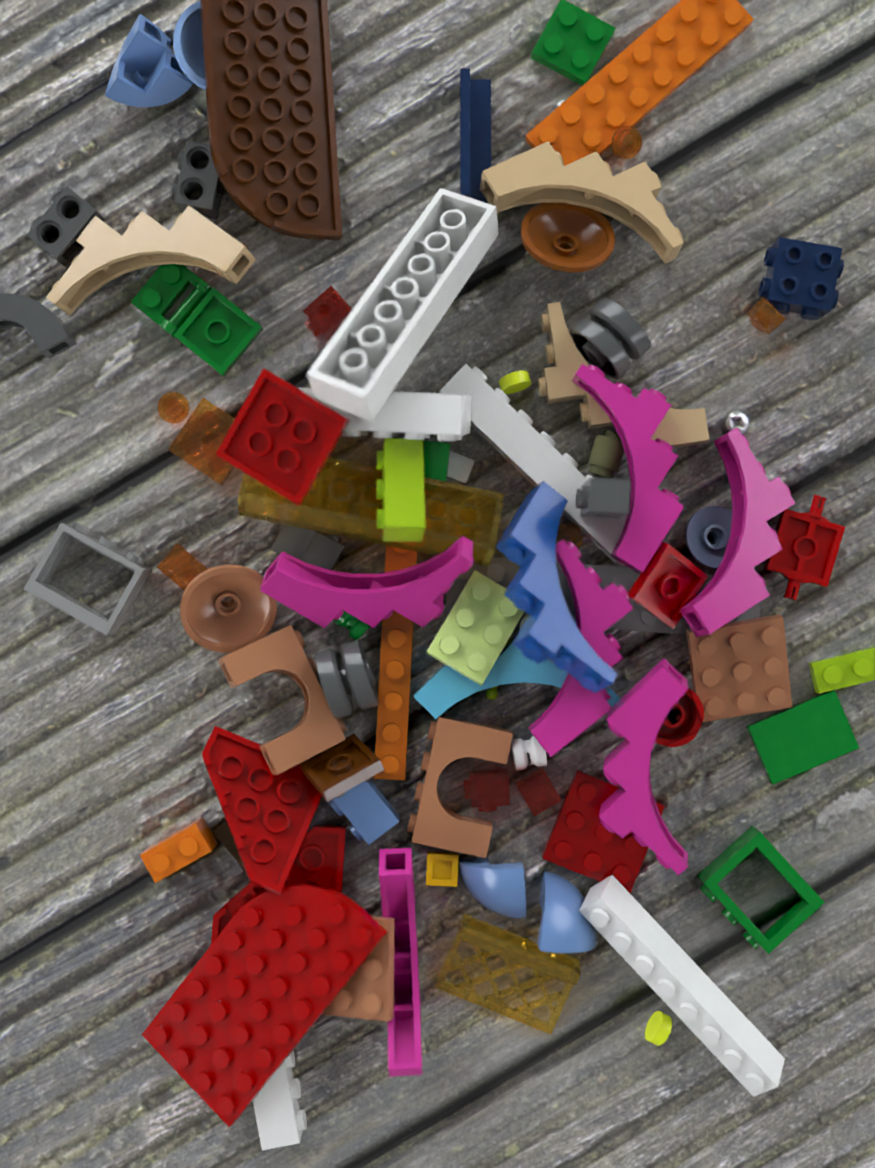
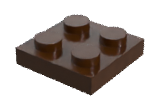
[299,734,384,802]

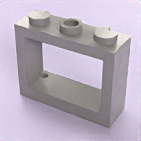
[24,521,151,636]

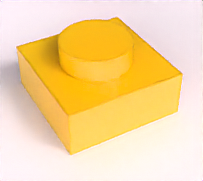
[426,851,459,887]

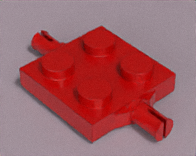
[764,495,845,601]

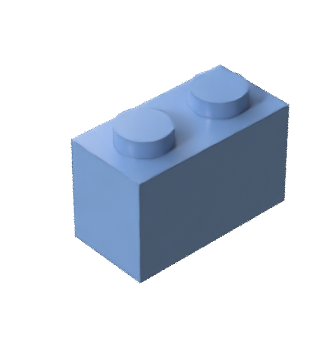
[330,779,400,845]

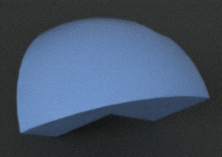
[105,14,193,107]
[458,857,526,919]
[537,871,597,953]

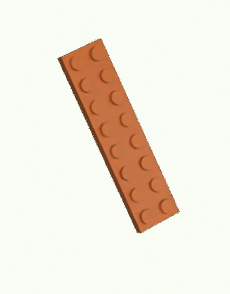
[525,0,754,166]

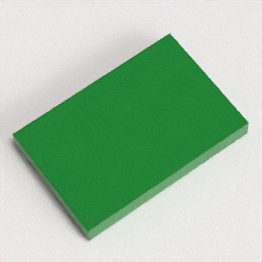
[746,690,859,785]

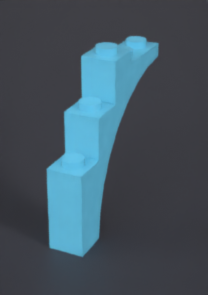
[413,638,621,719]

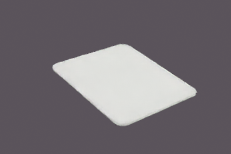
[447,451,474,483]

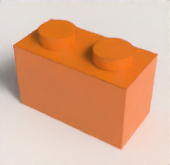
[139,817,218,883]

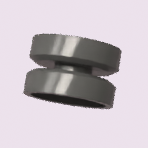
[569,297,651,380]
[315,639,379,719]

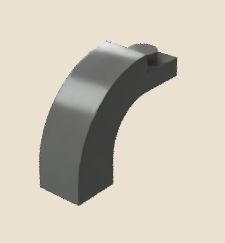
[0,293,77,359]

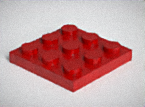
[215,368,350,506]
[542,769,665,893]

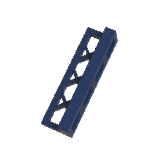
[460,68,491,203]

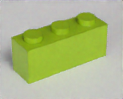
[376,438,425,542]

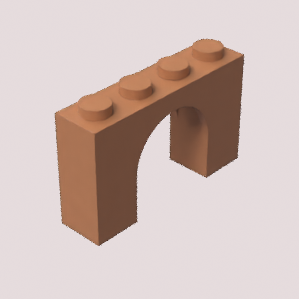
[218,625,346,775]
[407,715,513,858]

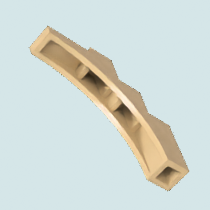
[479,141,684,264]
[46,206,256,316]
[538,302,709,448]

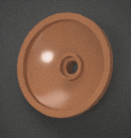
[180,565,277,653]

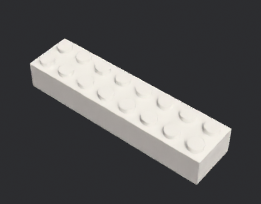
[307,188,499,421]

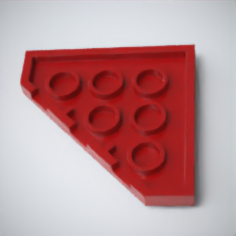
[202,726,322,895]
[211,825,347,944]

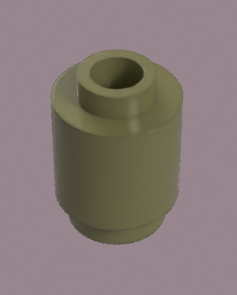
[588,431,624,479]

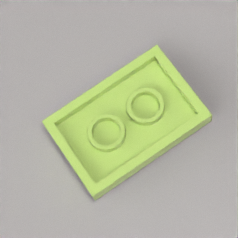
[426,570,524,686]

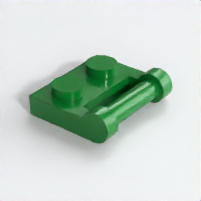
[131,264,212,338]

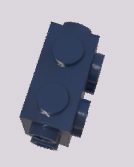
[758,237,844,320]

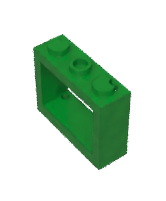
[697,826,825,954]

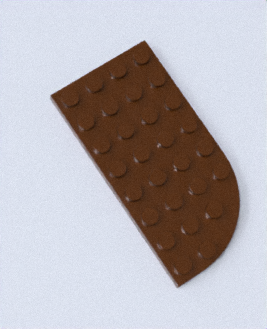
[200,0,342,240]

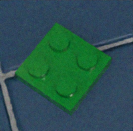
[531,0,616,86]
[173,287,263,377]

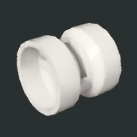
[511,736,547,771]

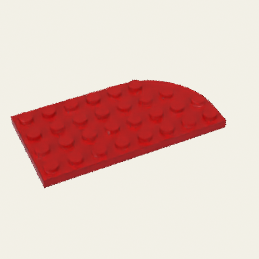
[142,883,388,1127]

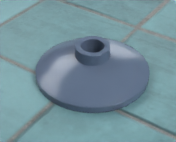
[685,506,733,569]

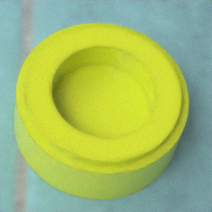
[498,370,532,394]
[645,1011,672,1046]

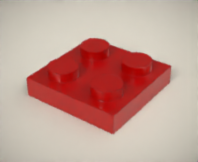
[627,542,708,629]

